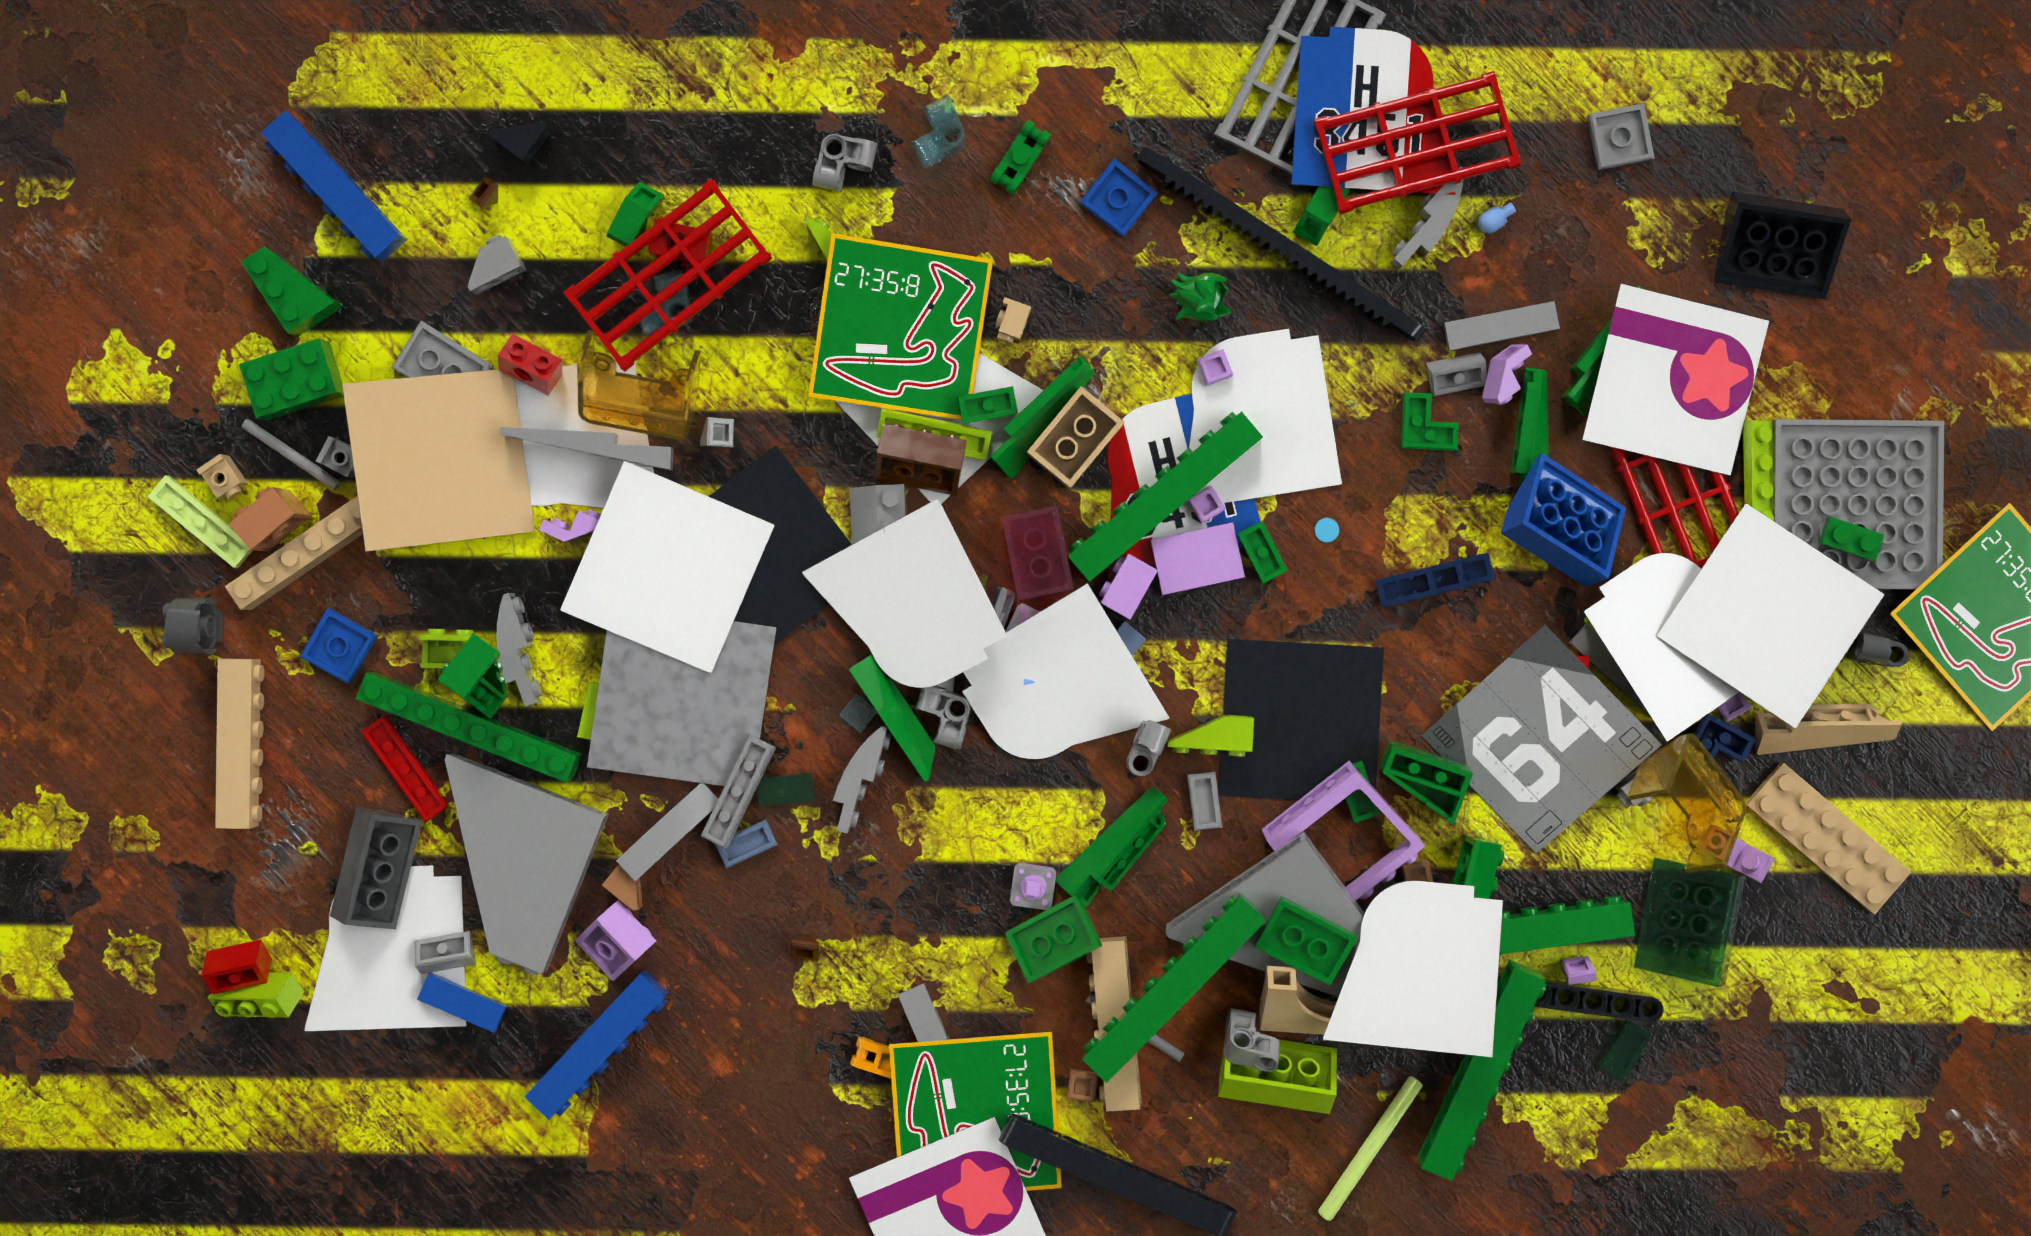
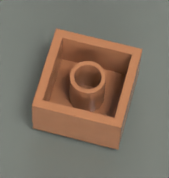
[229,487,312,552]

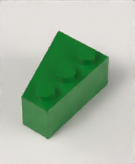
[241,246,344,337]
[438,633,508,719]
[1379,740,1473,825]

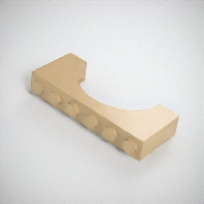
[1259,966,1337,1035]

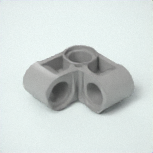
[812,134,877,192]
[915,685,971,750]
[1126,720,1171,776]
[1224,1008,1280,1072]

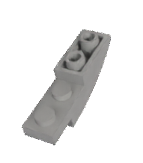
[1390,166,1464,270]
[496,593,542,707]
[833,725,892,834]

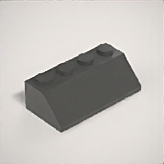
[330,807,422,929]

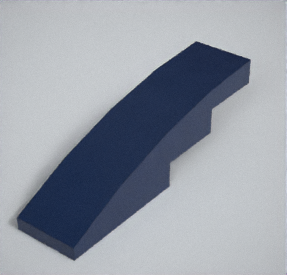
[1375,552,1496,607]

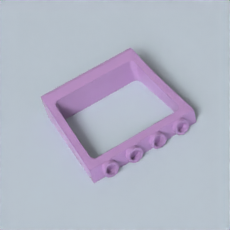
[1261,761,1426,901]

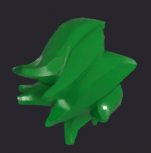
[1169,273,1231,322]

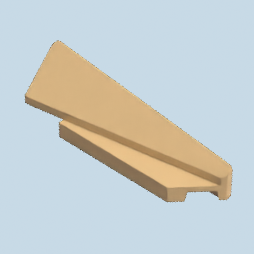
[1755,704,1902,755]

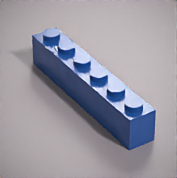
[261,110,407,262]
[525,969,669,1120]

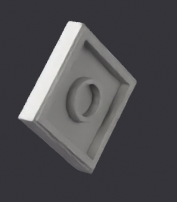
[1587,103,1655,171]

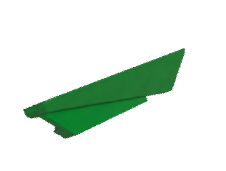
[1561,285,1643,417]
[990,356,1095,479]
[1510,367,1549,488]
[849,654,936,782]
[1055,787,1168,908]

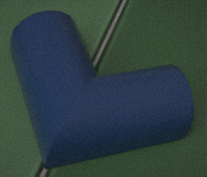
[1678,713,1756,775]

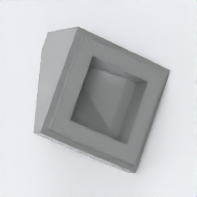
[700,417,734,447]

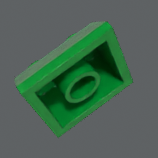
[1452,834,1504,899]

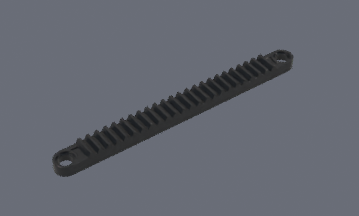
[1136,147,1426,343]

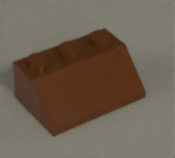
[874,424,967,496]

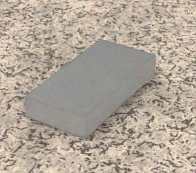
[1187,771,1222,831]

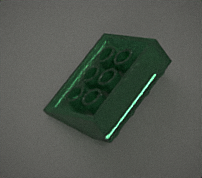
[1634,858,1746,987]

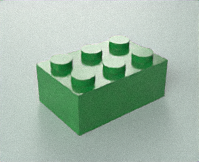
[239,338,344,421]

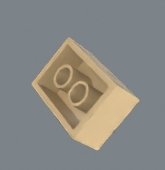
[1027,386,1125,489]

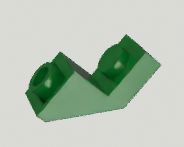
[606,182,664,247]
[1293,186,1351,246]

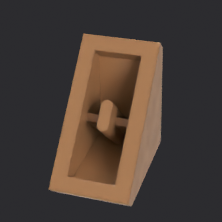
[602,864,643,910]

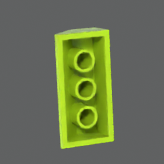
[1218,1035,1337,1114]

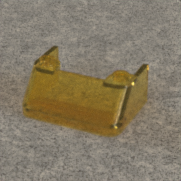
[577,330,701,440]
[1627,733,1746,873]

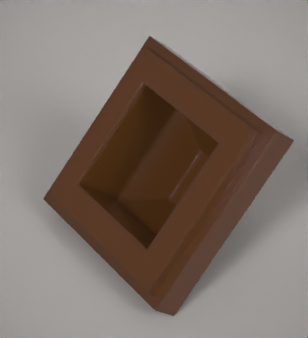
[469,177,498,208]
[791,934,819,961]

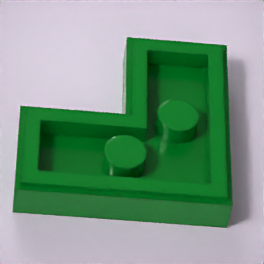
[1400,392,1459,451]

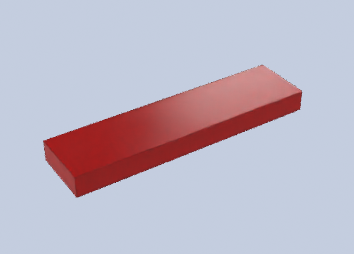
[361,715,450,823]

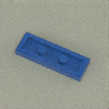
[417,972,507,1033]

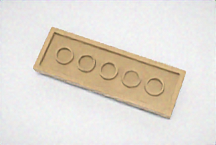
[1744,762,1911,915]

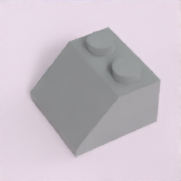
[849,484,907,544]

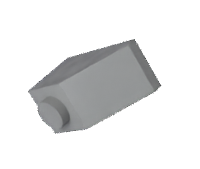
[468,235,526,295]

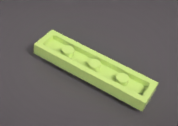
[148,475,253,568]

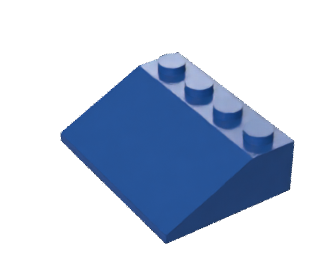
[1501,453,1626,587]

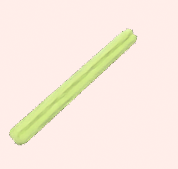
[1318,1076,1422,1221]

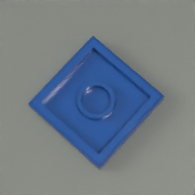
[1079,158,1158,238]
[300,608,379,684]

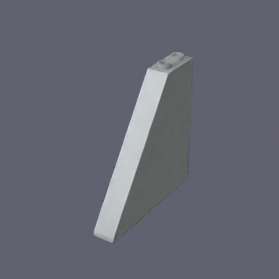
[445,753,609,975]
[1166,832,1365,997]

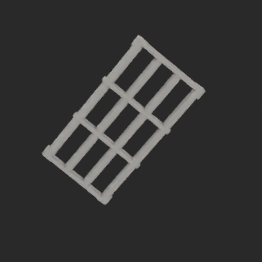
[1214,0,1386,175]

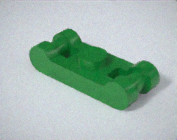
[989,119,1052,196]

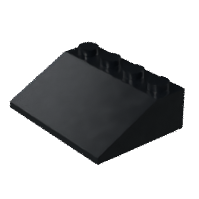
[1714,191,1851,299]

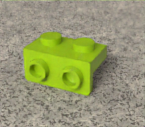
[419,629,482,669]

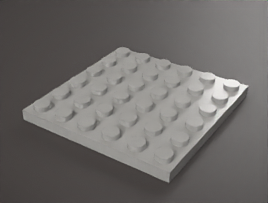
[1772,419,1944,589]

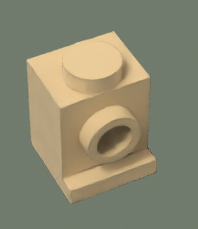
[995,297,1031,344]
[197,454,248,500]

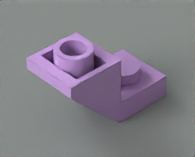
[1482,344,1532,405]
[539,509,601,542]
[1701,827,1775,883]

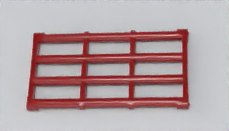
[1313,71,1521,215]
[563,178,772,372]
[1610,446,1739,567]

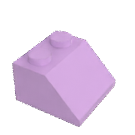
[575,900,656,981]

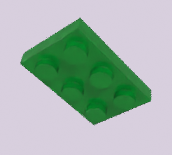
[1005,895,1103,984]
[1254,896,1358,986]

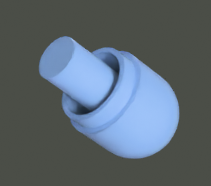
[1478,202,1516,234]

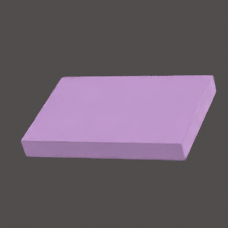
[1150,522,1245,595]

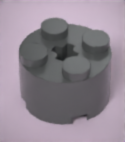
[162,598,223,654]

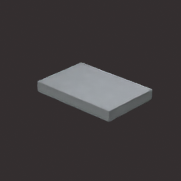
[392,321,494,378]

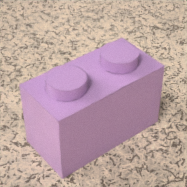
[1098,554,1158,620]

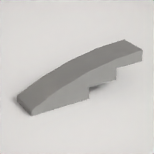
[616,783,718,881]
[898,983,950,1042]

